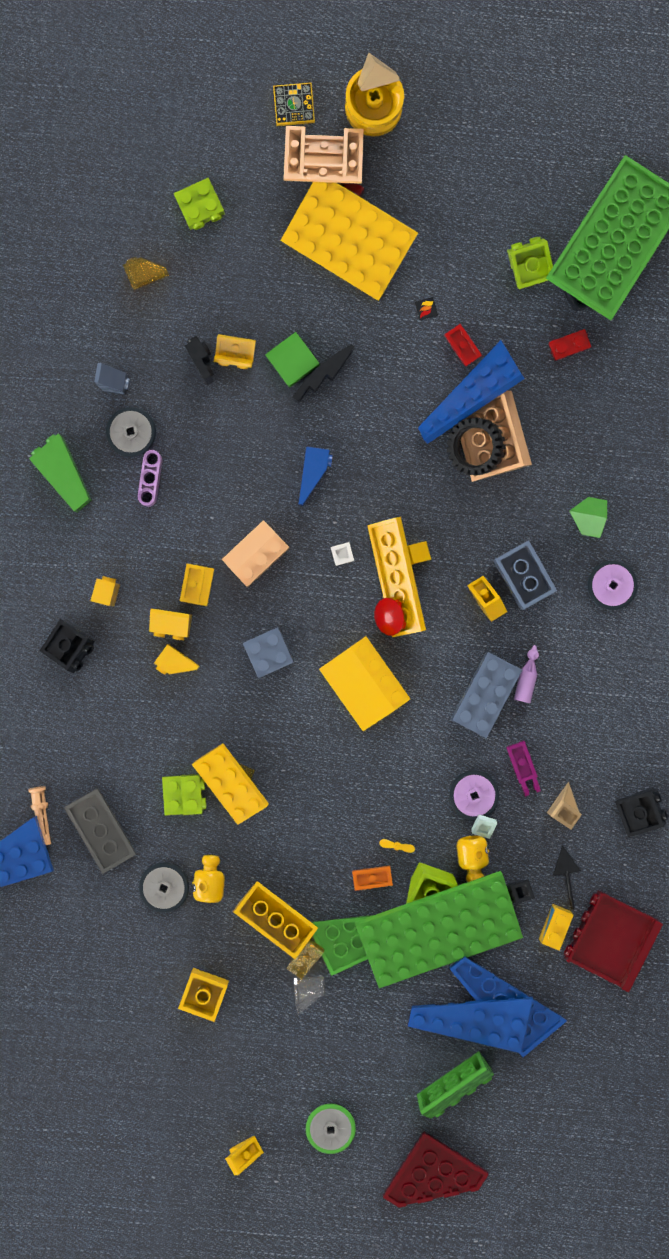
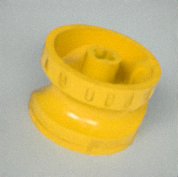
[345,70,404,137]

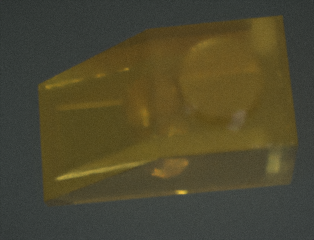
[123,257,169,290]

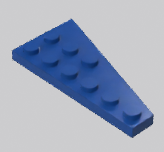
[449,956,567,1057]

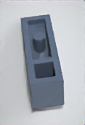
[94,363,130,395]

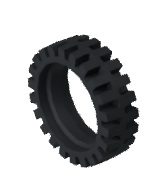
[447,418,506,475]

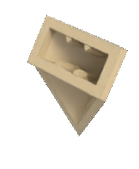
[358,53,400,91]
[547,782,582,830]

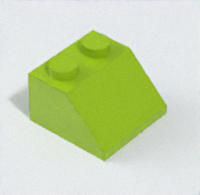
[406,862,457,904]

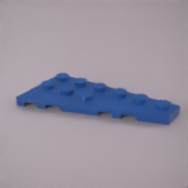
[418,340,525,444]
[0,816,54,887]
[408,996,533,1053]

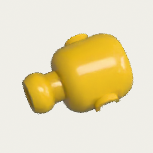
[457,836,489,882]
[192,855,225,903]

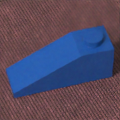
[299,447,333,506]

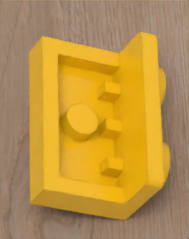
[214,334,256,369]

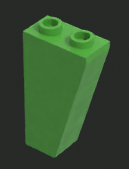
[29,434,92,513]

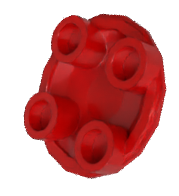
[374,598,406,636]

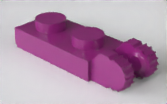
[506,740,541,797]

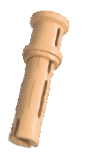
[28,786,51,845]

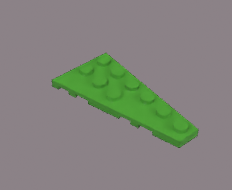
[311,915,373,976]

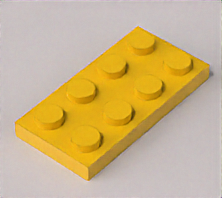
[192,743,269,825]

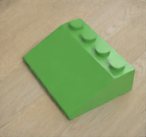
[417,1051,494,1119]

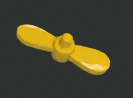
[379,839,415,853]

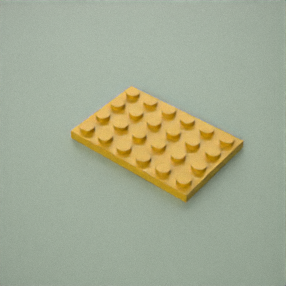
[280,182,418,301]

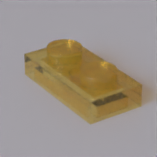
[286,939,325,980]

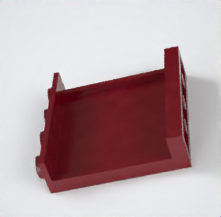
[564,890,663,993]

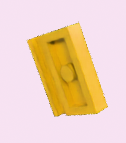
[180,564,214,606]

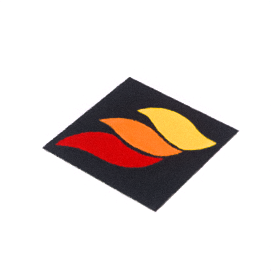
[415,297,438,320]

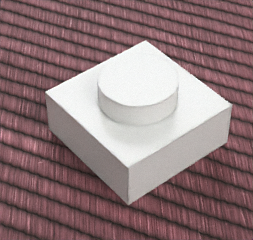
[331,542,354,566]

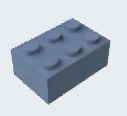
[493,540,557,610]

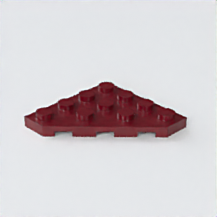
[383,1131,489,1208]

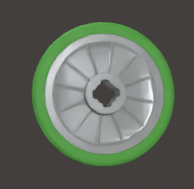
[306,1104,356,1154]

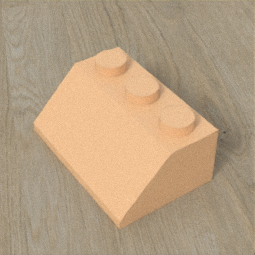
[222,520,289,587]

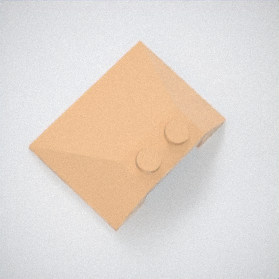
[284,126,364,184]

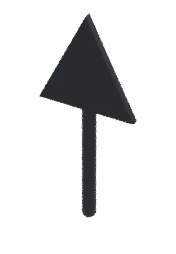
[553,845,581,909]

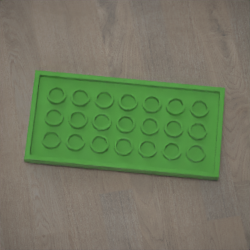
[546,155,669,320]
[355,871,523,988]

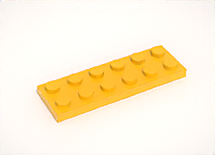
[367,517,426,637]

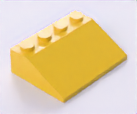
[319,636,410,731]

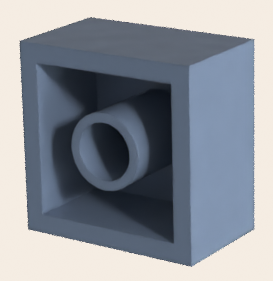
[243,627,294,678]

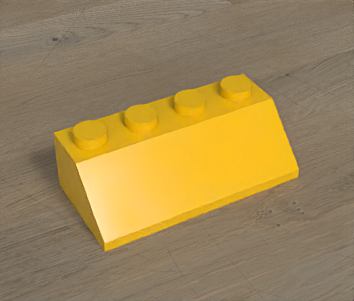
[232,881,318,959]

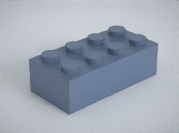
[451,652,522,738]

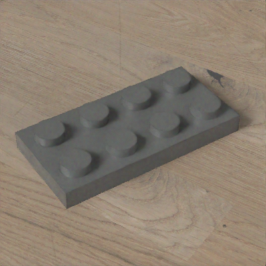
[64,788,137,874]

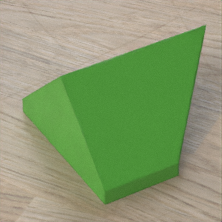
[570,497,607,538]

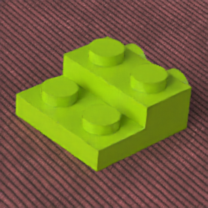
[174,178,225,230]
[507,237,553,289]
[162,774,206,816]

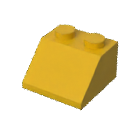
[149,609,192,641]

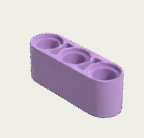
[138,450,162,507]

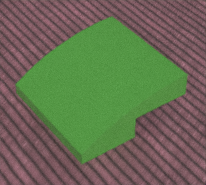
[265,332,320,388]

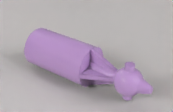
[514,645,539,703]

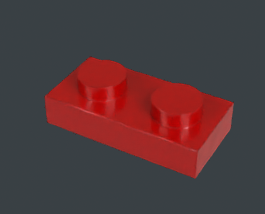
[444,324,482,367]
[548,329,591,361]

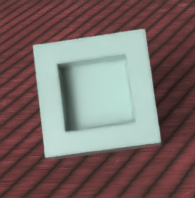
[471,815,497,839]

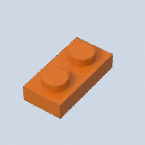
[352,865,393,891]

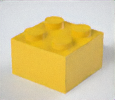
[178,968,229,1022]

